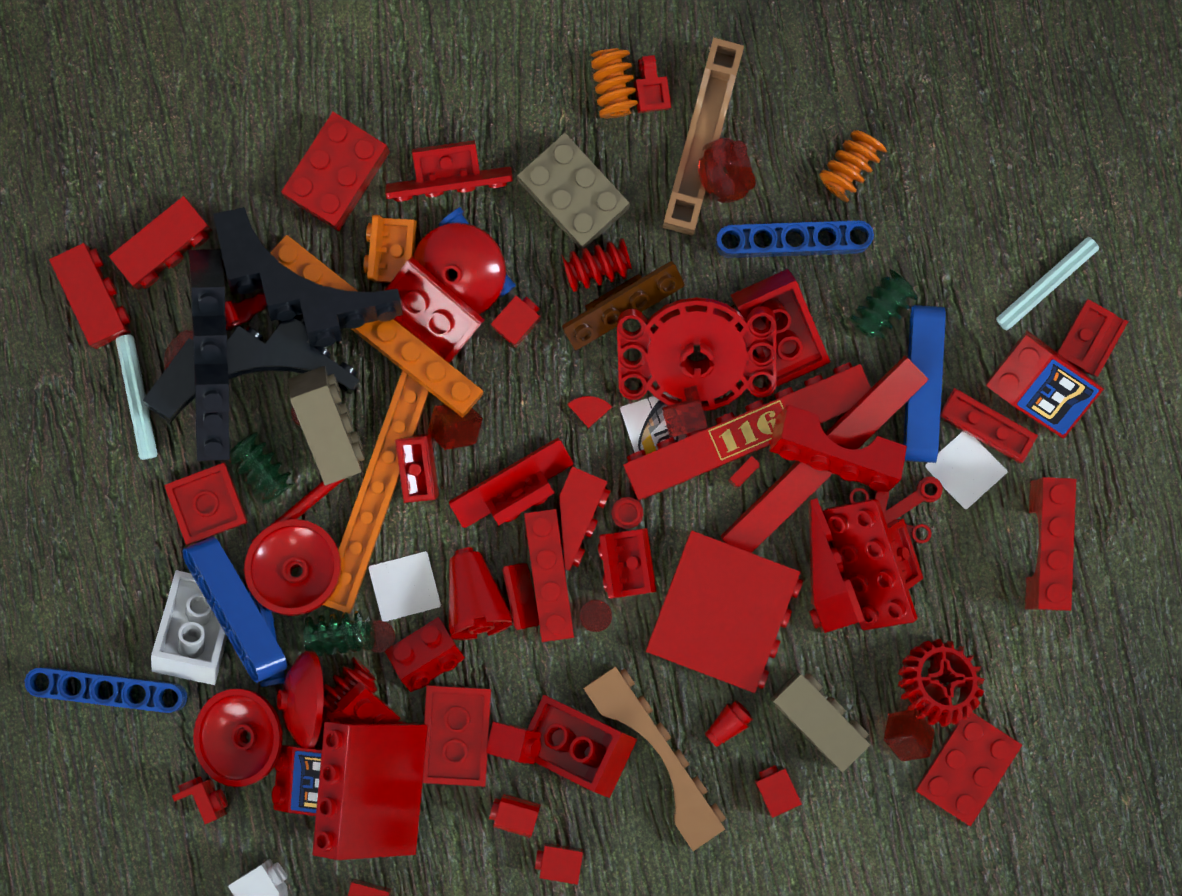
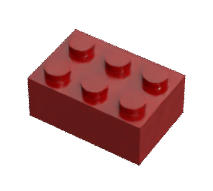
[281,112,390,232]

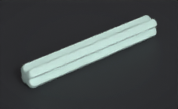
[996,237,1099,330]
[116,334,157,460]

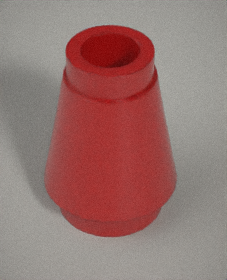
[705,700,753,747]

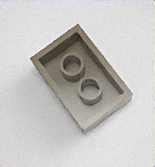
[517,133,630,251]
[288,366,365,486]
[769,672,870,773]

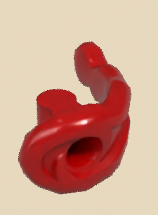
[225,293,267,331]

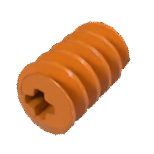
[590,48,638,119]
[819,130,887,203]

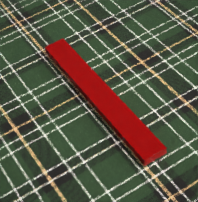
[720,356,929,553]

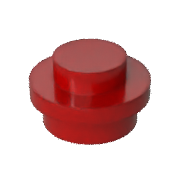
[611,497,644,529]

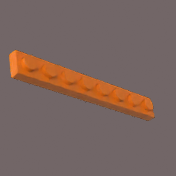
[270,235,484,418]
[323,370,430,614]

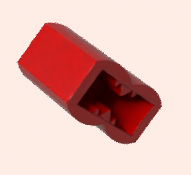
[489,794,541,838]

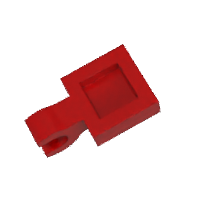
[633,55,671,113]

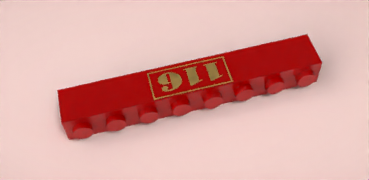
[623,362,871,501]

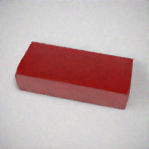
[395,433,439,503]
[502,563,539,630]

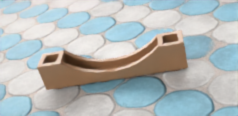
[663,37,744,236]
[583,666,726,851]

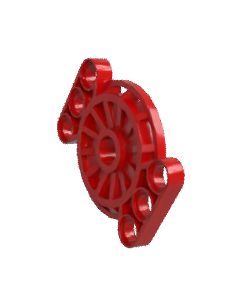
[617,297,776,412]

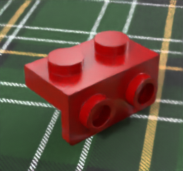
[598,528,656,599]
[384,617,465,692]
[172,776,228,824]

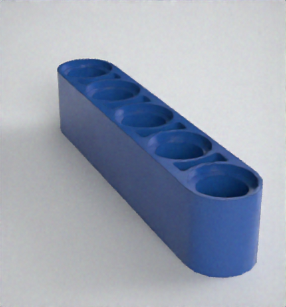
[715,220,874,258]
[903,305,946,463]
[182,536,287,683]
[24,667,187,713]

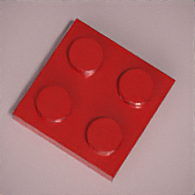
[164,462,248,545]

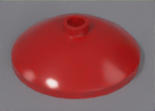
[413,223,506,314]
[244,519,341,616]
[277,651,324,749]
[193,689,282,787]

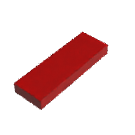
[940,388,1038,464]

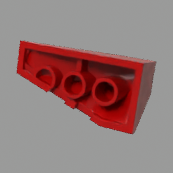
[808,498,865,633]

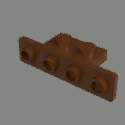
[562,261,685,350]

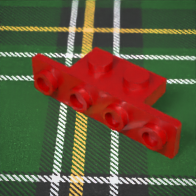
[385,140,513,202]
[449,438,573,528]

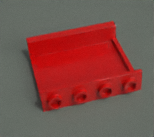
[645,530,803,693]
[312,721,428,860]

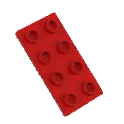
[823,499,924,630]

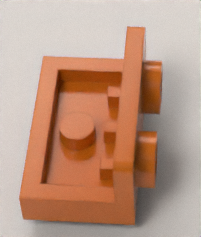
[363,215,417,284]

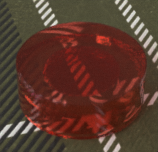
[580,600,612,632]
[363,620,396,653]

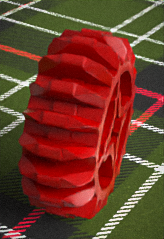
[897,638,985,727]

